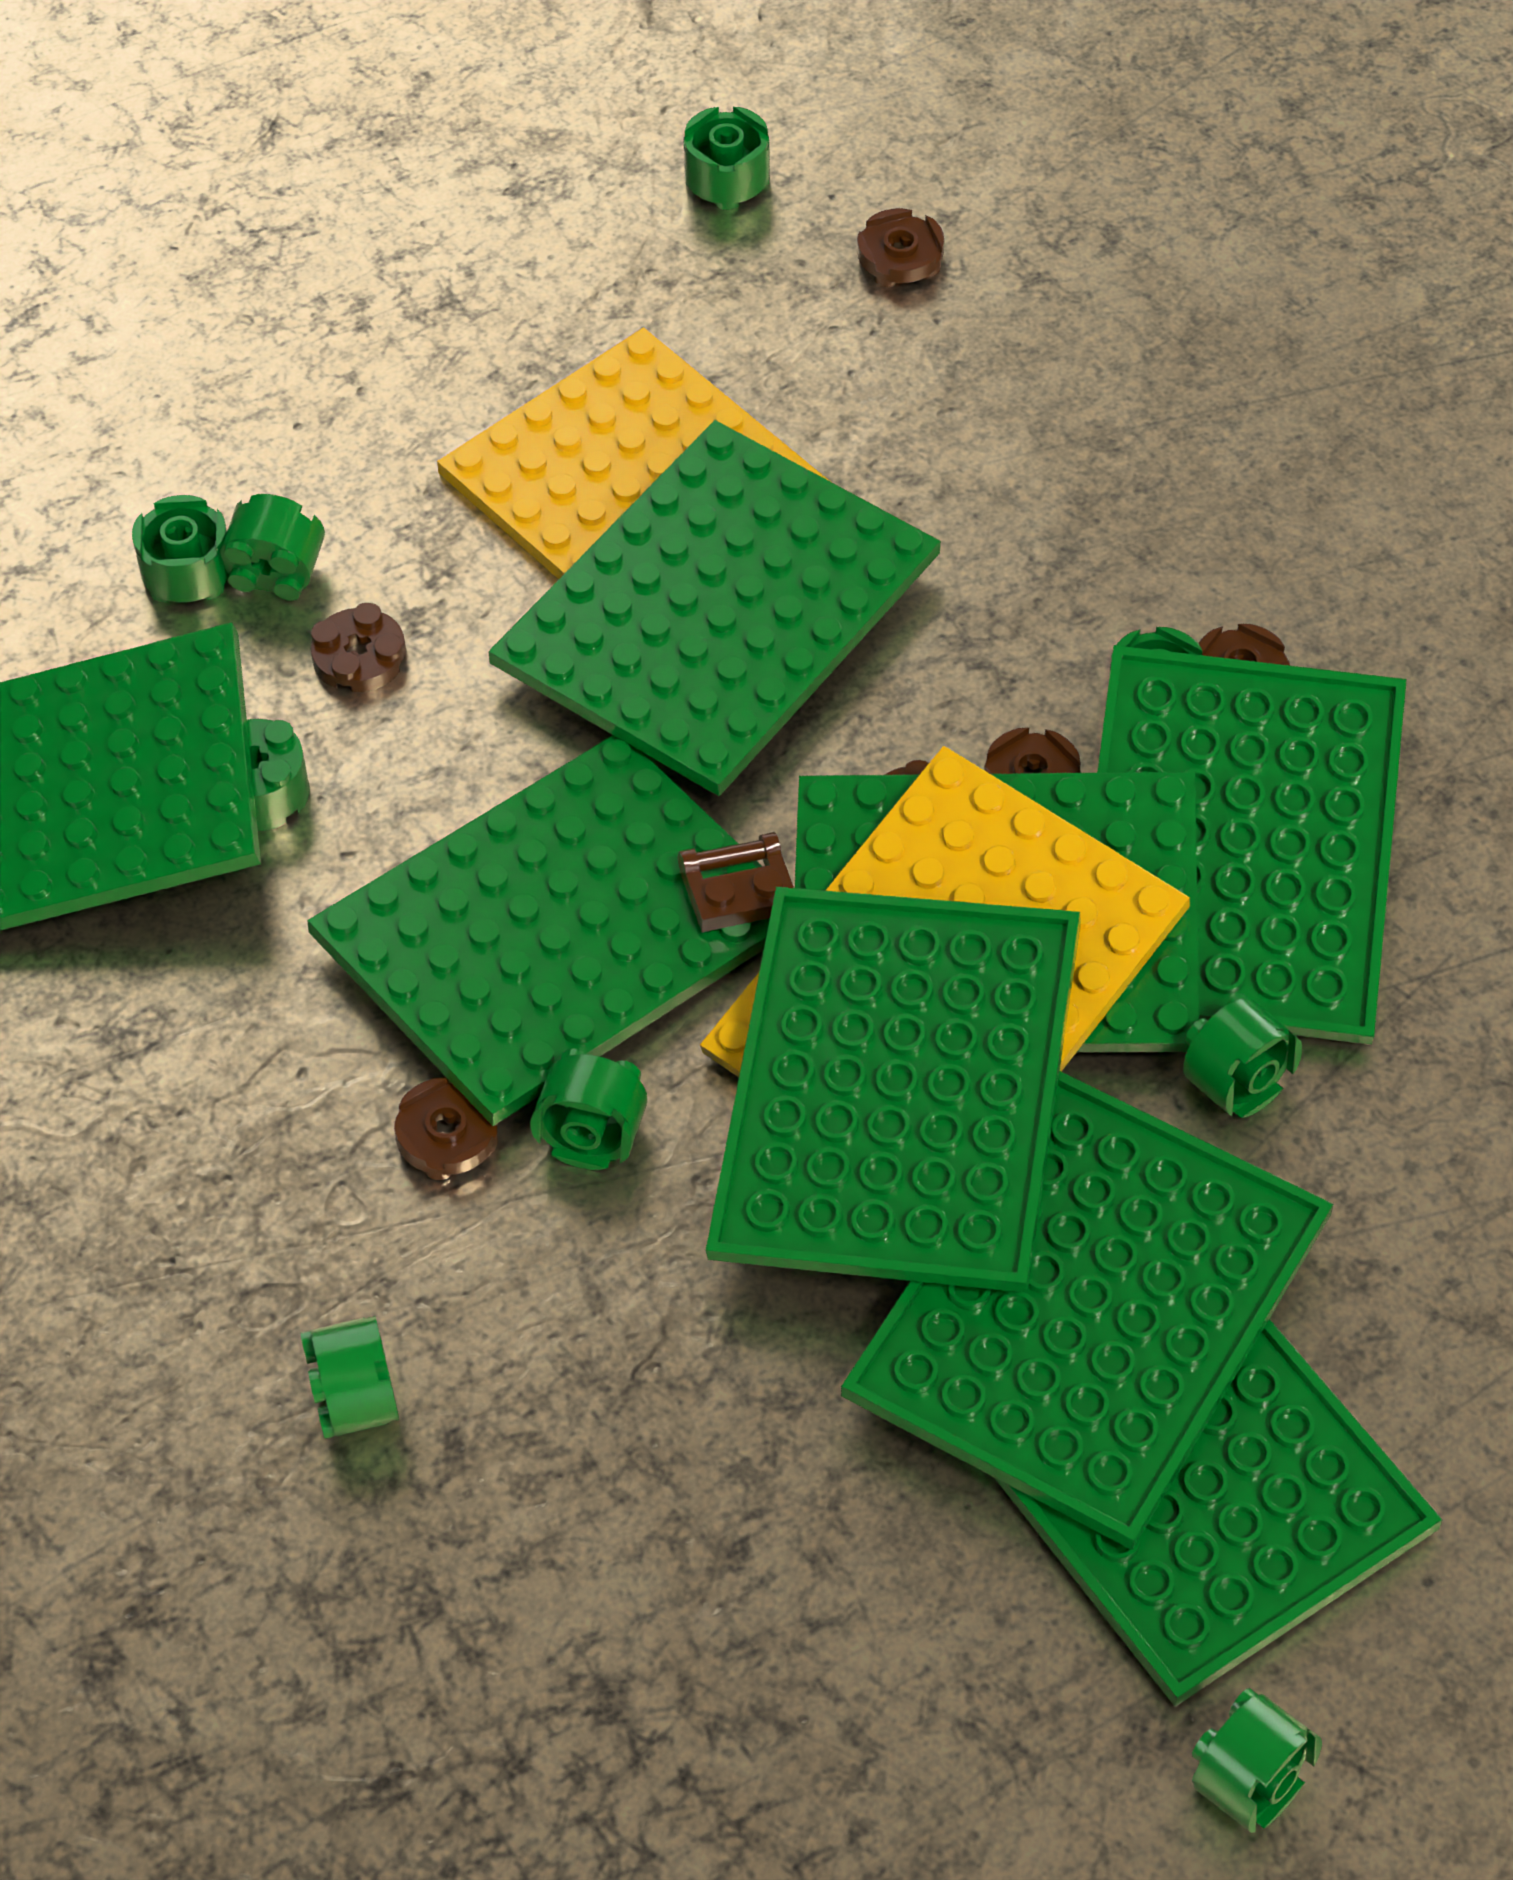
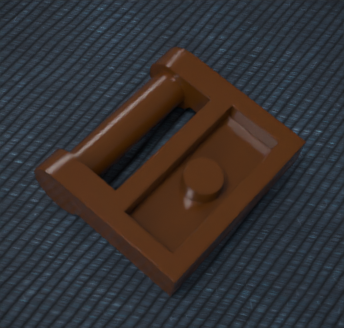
[678,832,794,932]

